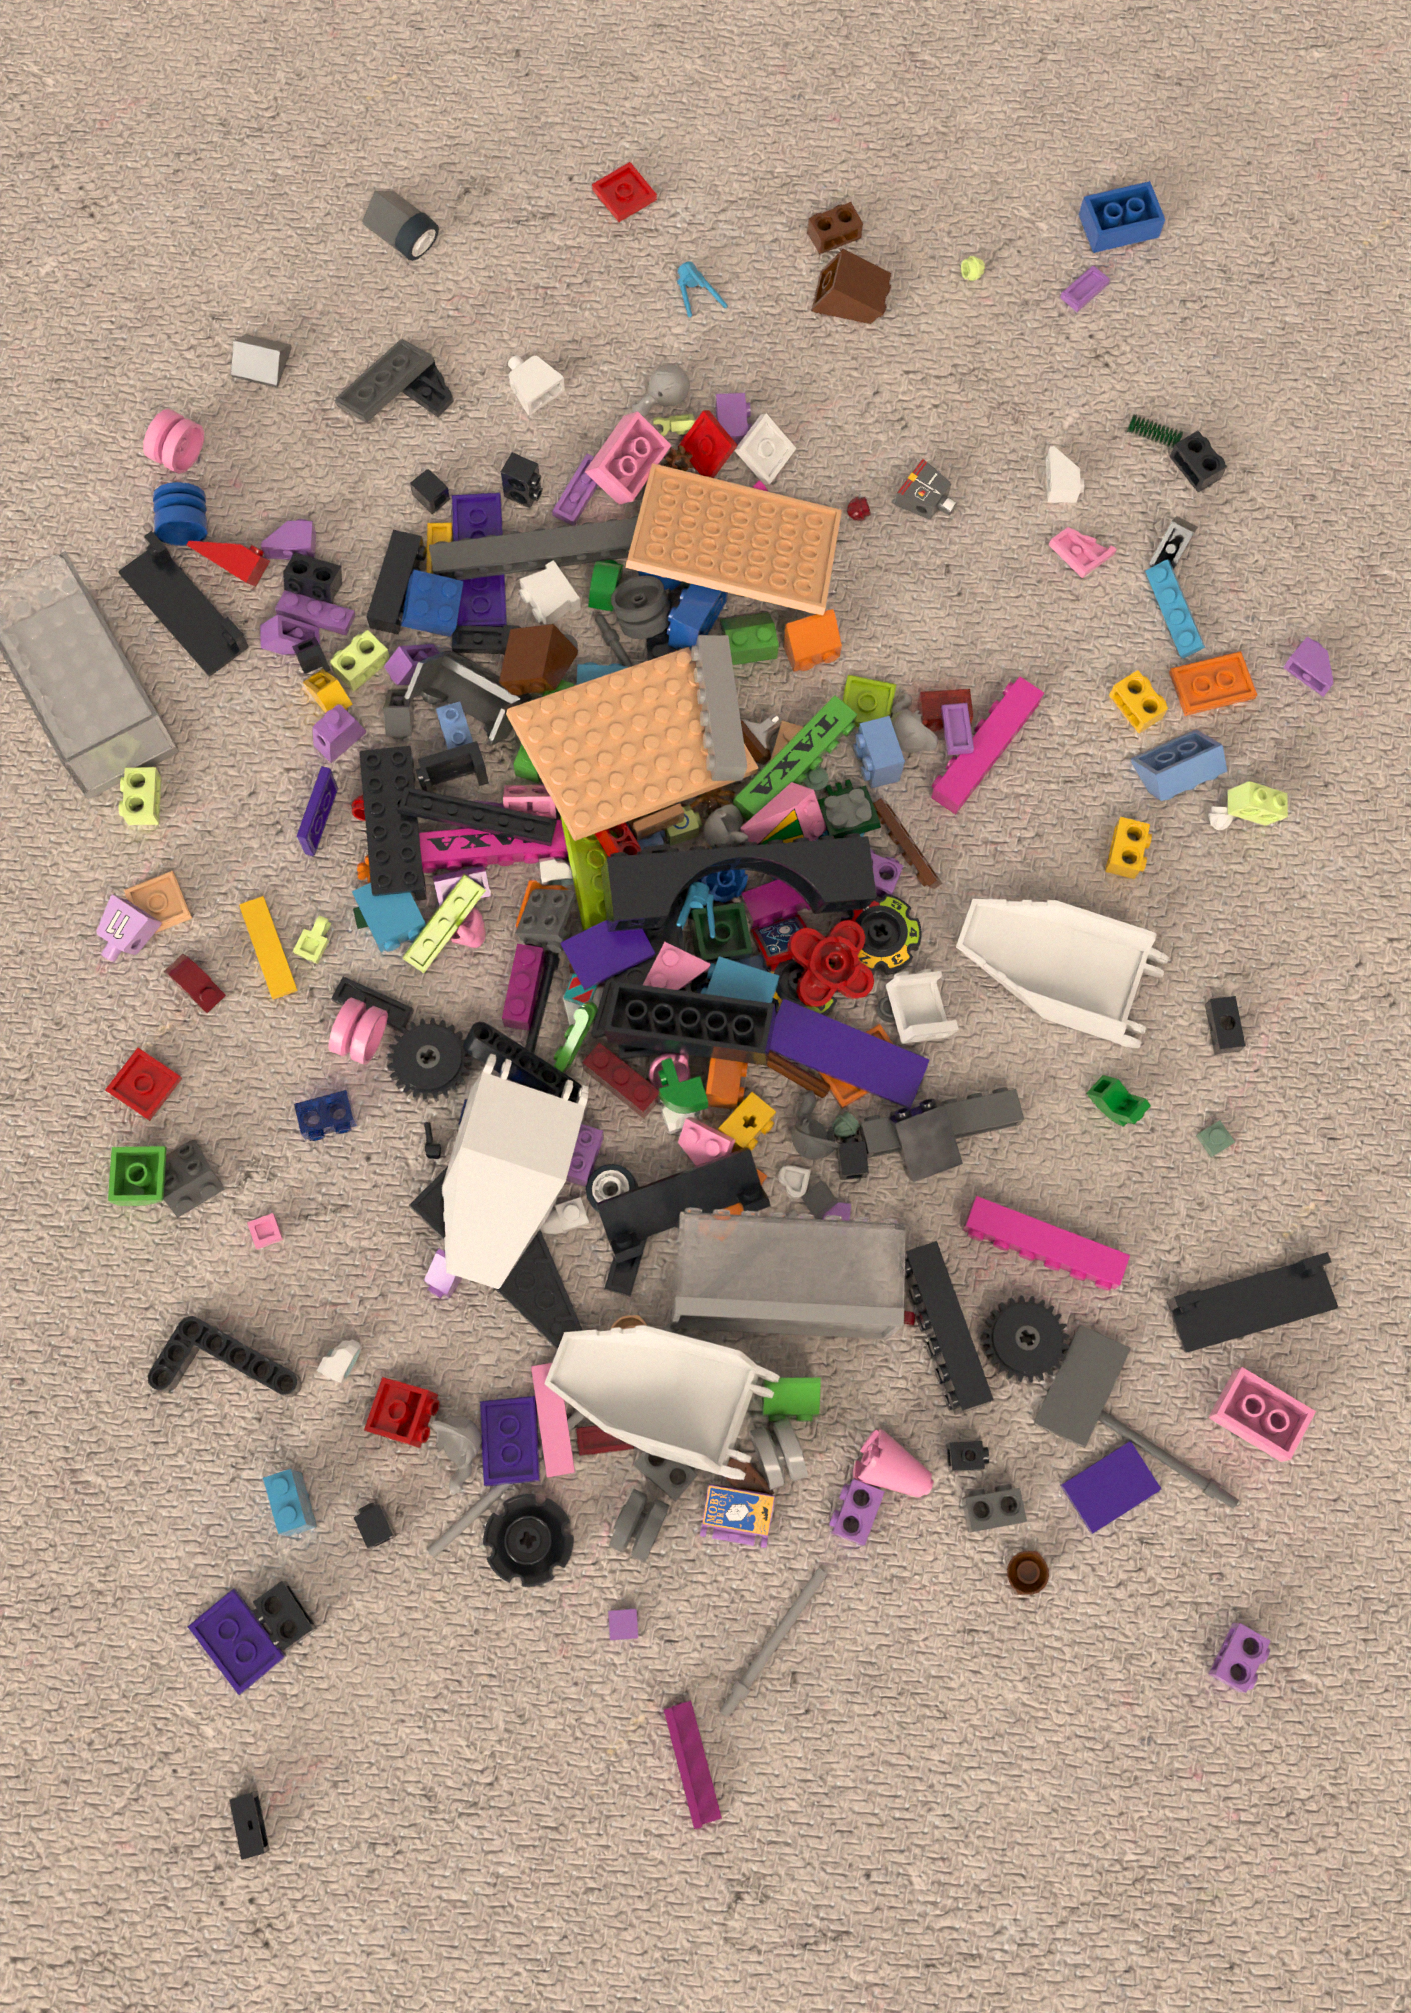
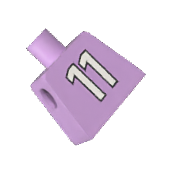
[97,894,162,962]

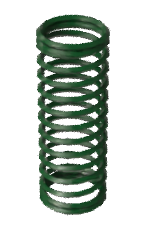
[1127,414,1183,448]

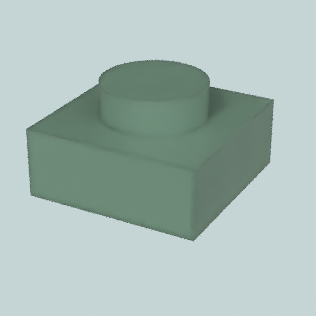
[1196,1120,1235,1158]

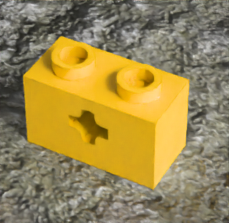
[718,1092,776,1153]

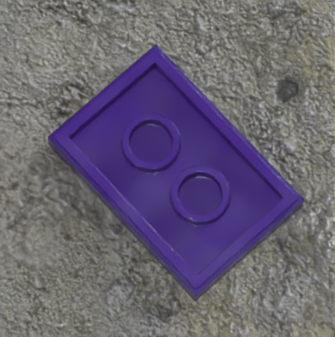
[297,766,338,857]
[560,920,655,991]
[480,1396,541,1486]
[1060,1441,1162,1534]
[188,1588,286,1695]

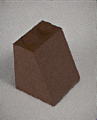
[811,249,892,324]
[499,624,578,696]

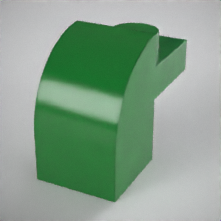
[588,560,624,612]
[658,1058,708,1114]
[1086,1075,1151,1127]

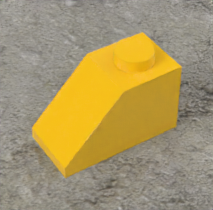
[302,669,353,713]

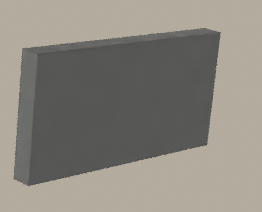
[334,339,434,423]
[1034,1325,1131,1448]

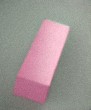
[531,1363,575,1478]

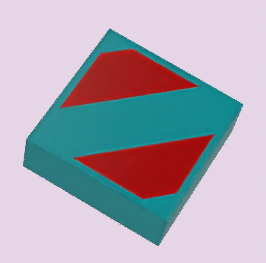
[564,973,598,1006]

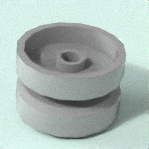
[750,1418,808,1490]

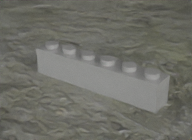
[691,635,747,781]

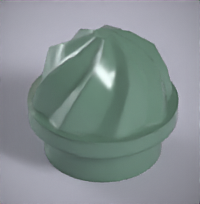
[832,1111,860,1139]

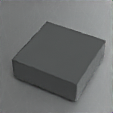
[801,1180,838,1219]

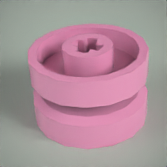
[143,408,204,474]
[329,997,388,1065]

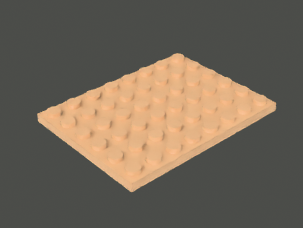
[626,463,842,615]
[506,647,759,841]

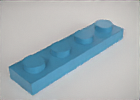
[1145,559,1206,659]

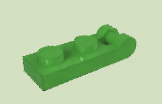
[553,1002,598,1073]

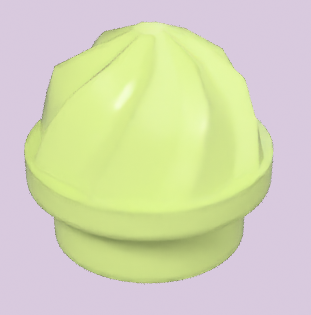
[961,256,985,281]

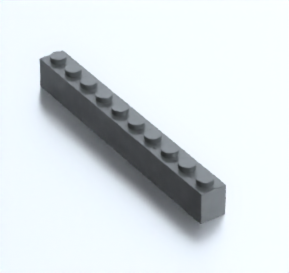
[429,516,638,580]

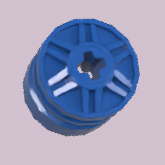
[153,482,208,546]

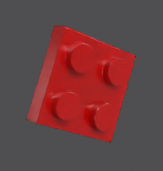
[592,162,657,223]
[678,410,738,478]
[105,1048,183,1121]

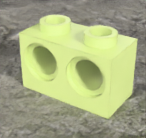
[330,630,390,692]
[119,767,162,825]
[1228,781,1288,826]

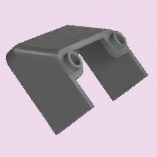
[404,651,532,746]

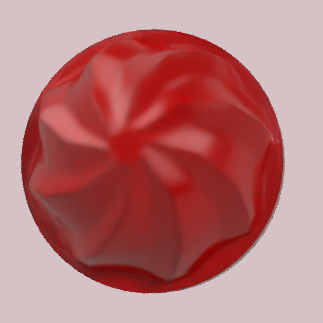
[351,795,365,821]

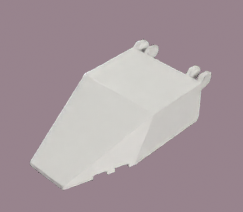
[956,899,1169,1048]
[442,1054,589,1289]
[544,1325,780,1480]

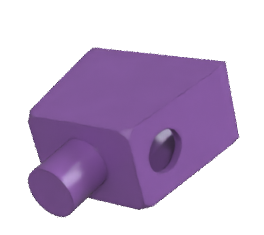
[312,704,367,763]

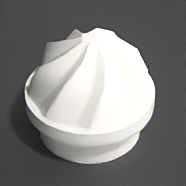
[1208,806,1234,830]

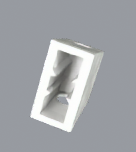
[508,355,565,416]

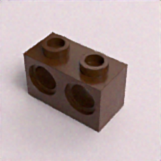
[807,202,863,255]

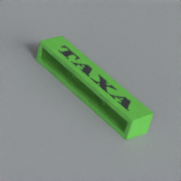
[732,695,858,821]

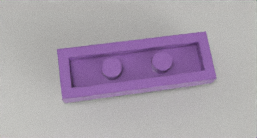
[552,454,598,526]
[275,590,355,636]

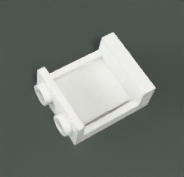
[886,969,959,1044]

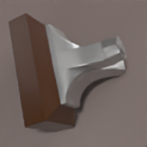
[741,713,782,765]

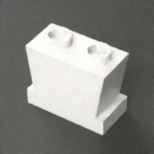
[519,560,581,625]

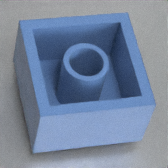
[853,716,905,789]

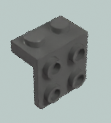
[515,889,576,953]
[163,1140,225,1218]

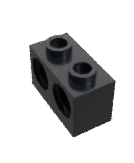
[1169,431,1227,493]
[501,452,543,508]
[283,552,342,603]
[253,1581,317,1650]

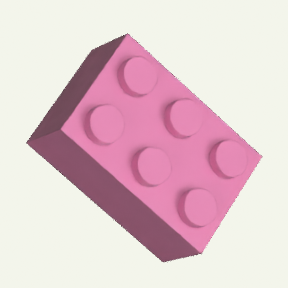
[585,411,672,505]
[1208,1367,1316,1462]

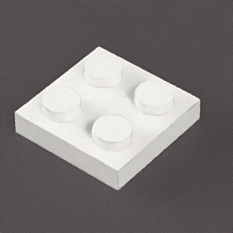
[734,413,796,485]

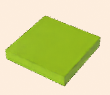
[842,675,897,727]

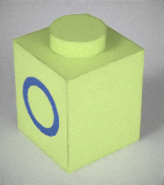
[664,805,702,846]

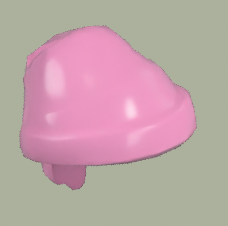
[450,907,486,948]
[649,1052,690,1090]

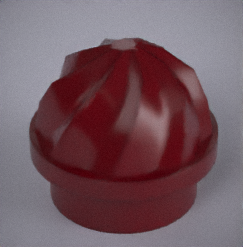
[847,496,871,521]

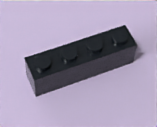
[366,530,427,635]

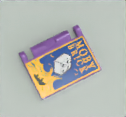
[700,1483,775,1548]

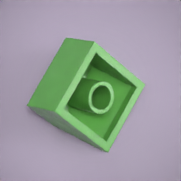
[720,612,779,665]
[108,1146,167,1206]
[762,1378,821,1422]

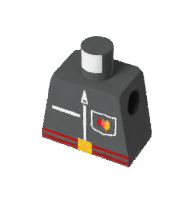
[894,459,957,519]

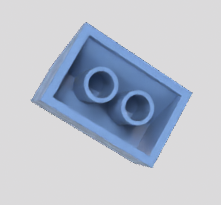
[1131,729,1227,801]

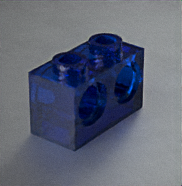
[294,1090,357,1141]

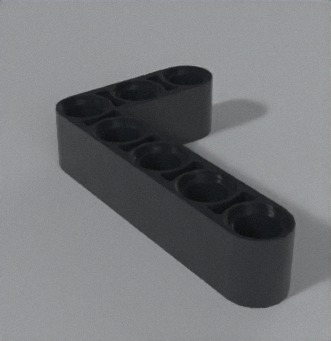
[463,1022,582,1103]
[148,1316,302,1397]

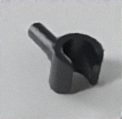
[424,1122,441,1159]

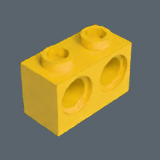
[1109,670,1168,733]
[1105,817,1152,879]

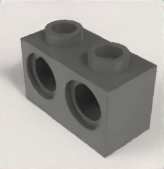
[633,1451,698,1502]
[962,1484,1027,1533]

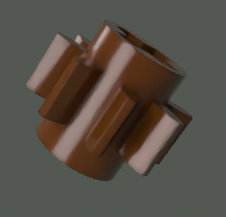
[663,445,693,471]

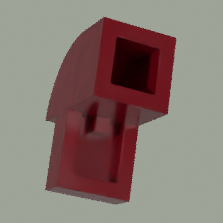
[164,953,226,1013]

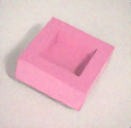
[247,1213,283,1249]

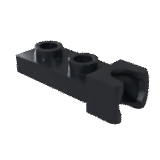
[452,625,521,656]

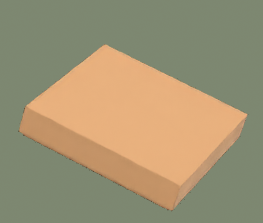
[124,871,192,934]

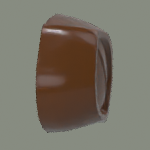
[1007,1551,1049,1595]

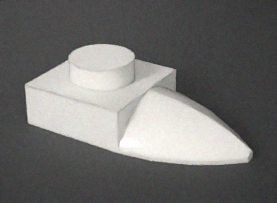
[540,1197,589,1234]

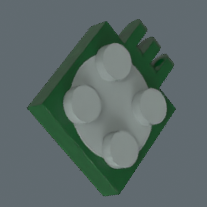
[817,779,881,839]

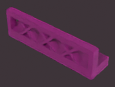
[663,1700,722,1829]

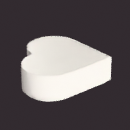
[778,1165,811,1199]

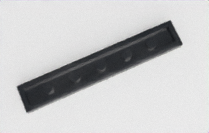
[399,786,557,846]

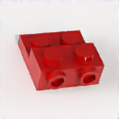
[364,1377,440,1448]

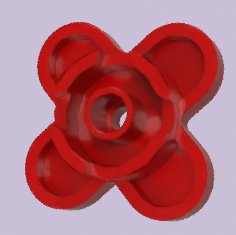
[788,920,874,1007]

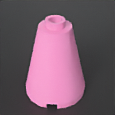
[853,1429,934,1498]

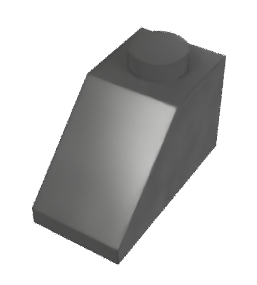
[383,690,414,739]

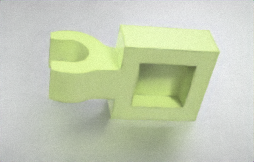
[653,414,695,437]
[293,915,331,964]

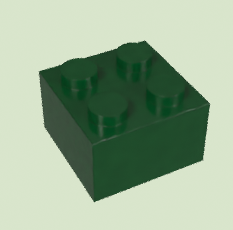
[688,903,753,962]

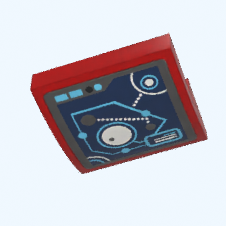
[750,914,807,967]

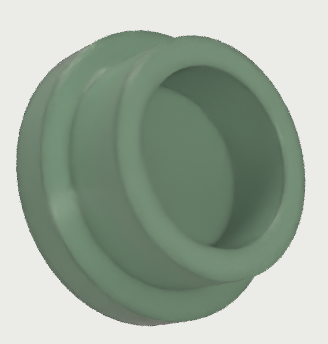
[804,767,829,792]

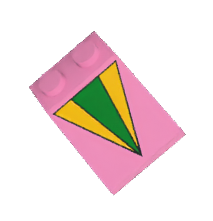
[740,782,827,845]

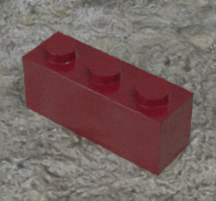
[582,1043,661,1119]

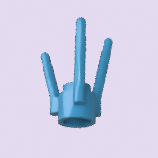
[677,261,728,317]
[677,882,715,938]

